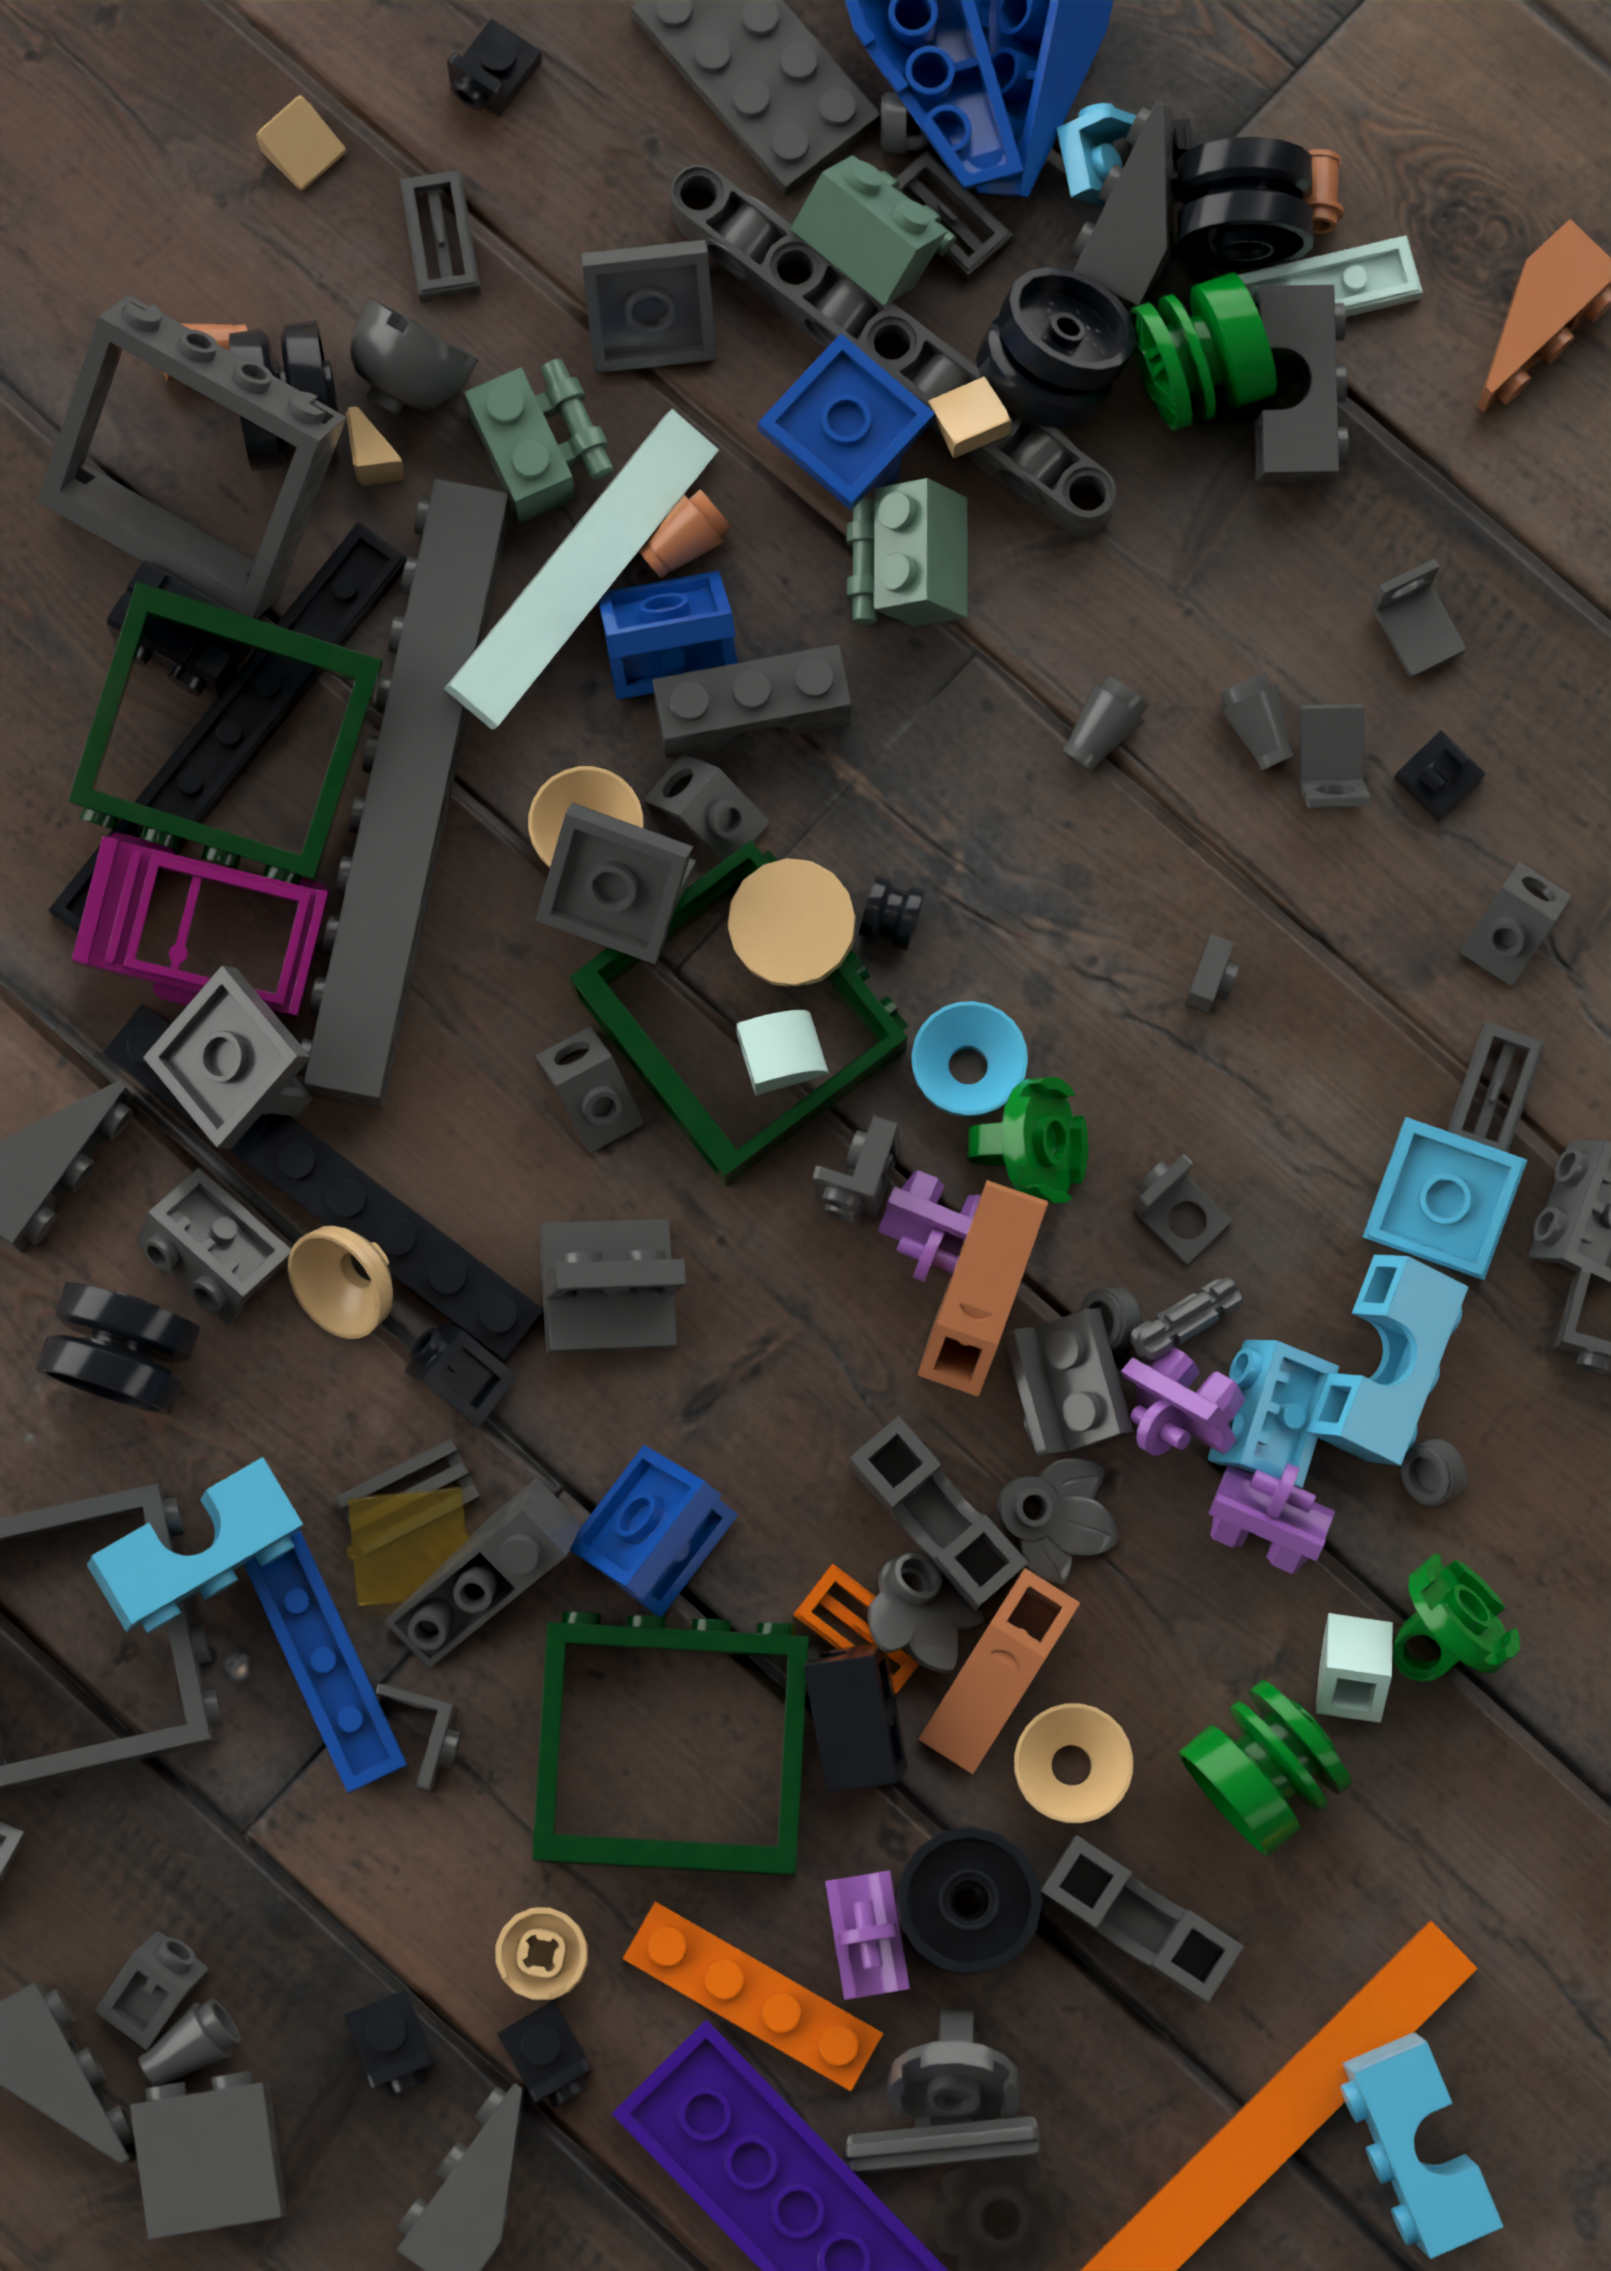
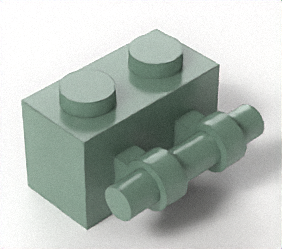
[790,155,957,306]
[464,359,614,524]
[847,478,968,627]

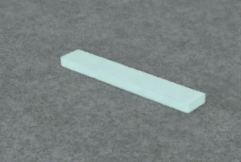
[444,409,719,730]

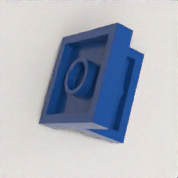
[757,333,935,511]
[598,571,738,700]
[569,1445,738,1617]

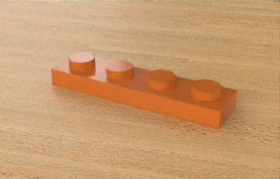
[622,1901,883,2091]

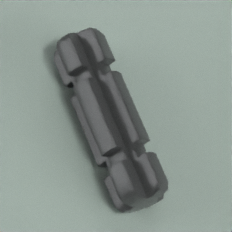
[1130,1278,1243,1360]

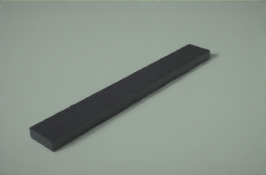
[48,522,407,935]

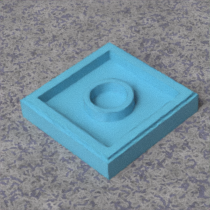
[1362,1117,1527,1280]

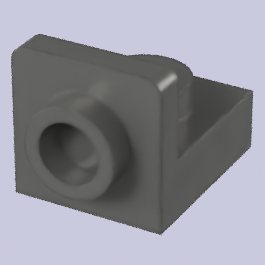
[94,1931,208,2050]

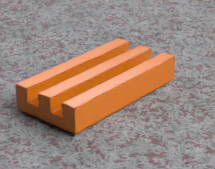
[793,1563,919,1696]

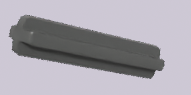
[846,2116,1041,2174]

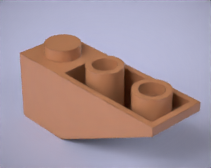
[1477,219,1611,413]
[917,1180,1048,1397]
[918,1568,1080,1775]

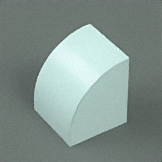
[737,1010,829,1096]
[1316,1613,1393,1723]

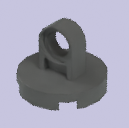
[887,2009,1021,2128]

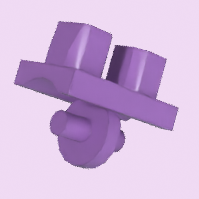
[878,1170,981,1283]
[1120,1347,1245,1456]
[1208,1463,1335,1574]
[825,1870,910,2000]

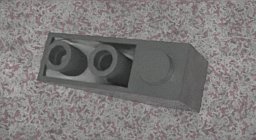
[1071,101,1174,306]
[0,1081,134,1253]
[385,1478,582,1668]
[0,1982,137,2164]
[396,2083,525,2271]

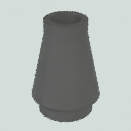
[1219,673,1296,771]
[1061,676,1148,773]
[139,1998,241,2087]

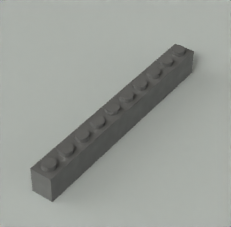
[296,479,512,1110]

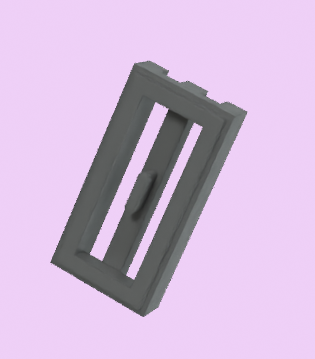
[896,150,1013,282]
[400,170,481,302]
[1446,1021,1545,1153]
[335,1439,481,1557]

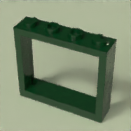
[68,581,383,885]
[569,840,909,1187]
[532,1611,809,1876]

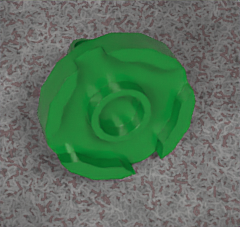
[967,1077,1089,1204]
[1392,1554,1520,1682]

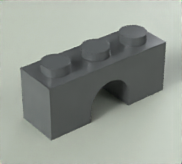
[1252,285,1349,483]
[653,644,851,759]
[848,1415,1028,1613]
[1040,1835,1244,2003]

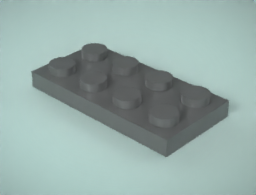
[631,0,881,196]

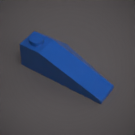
[844,0,1024,191]
[974,0,1113,198]

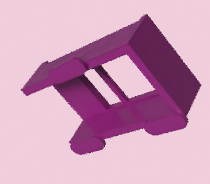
[71,833,329,1020]

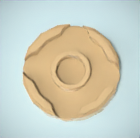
[728,858,856,987]

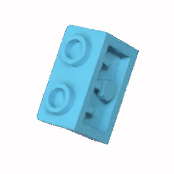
[1208,1340,1340,1488]

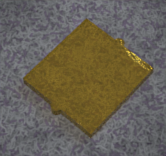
[346,1487,471,1606]

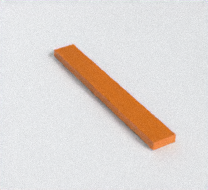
[1079,1921,1478,2271]

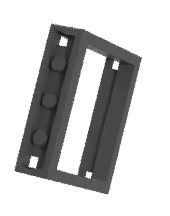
[37,295,346,619]
[0,1483,224,1792]

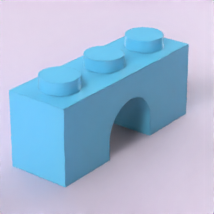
[1307,1254,1468,1466]
[87,1457,303,1633]
[1340,2032,1503,2259]

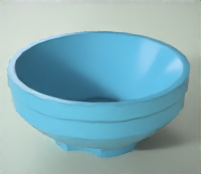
[911,1001,1028,1118]

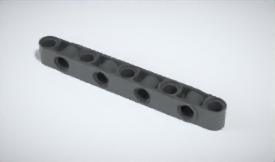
[671,164,1116,537]

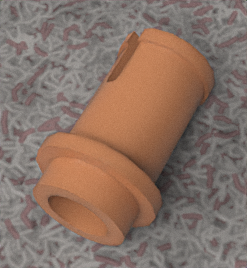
[1305,149,1344,234]

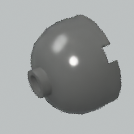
[350,297,479,415]

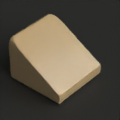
[256,95,347,192]
[927,376,1012,459]
[346,406,406,486]

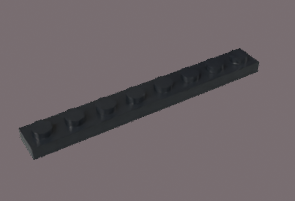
[103,1004,544,1364]

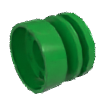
[1130,272,1277,431]
[1177,1679,1353,1857]

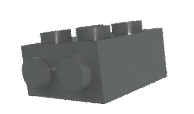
[130,2071,288,2240]

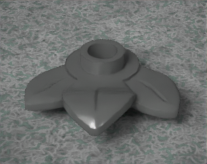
[997,1458,1119,1585]
[868,1553,985,1673]

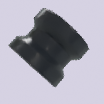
[858,876,925,951]

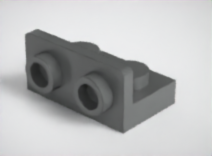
[812,1116,901,1224]
[1529,1140,1611,1288]
[137,1168,291,1325]
[1004,1308,1134,1456]

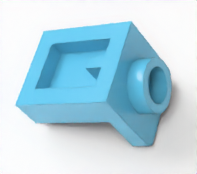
[1056,103,1137,207]

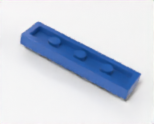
[244,1529,409,1794]

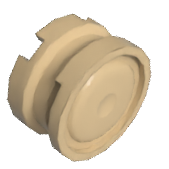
[496,1907,588,2000]

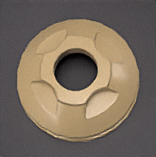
[528,766,643,868]
[288,1226,393,1339]
[1014,1703,1133,1824]

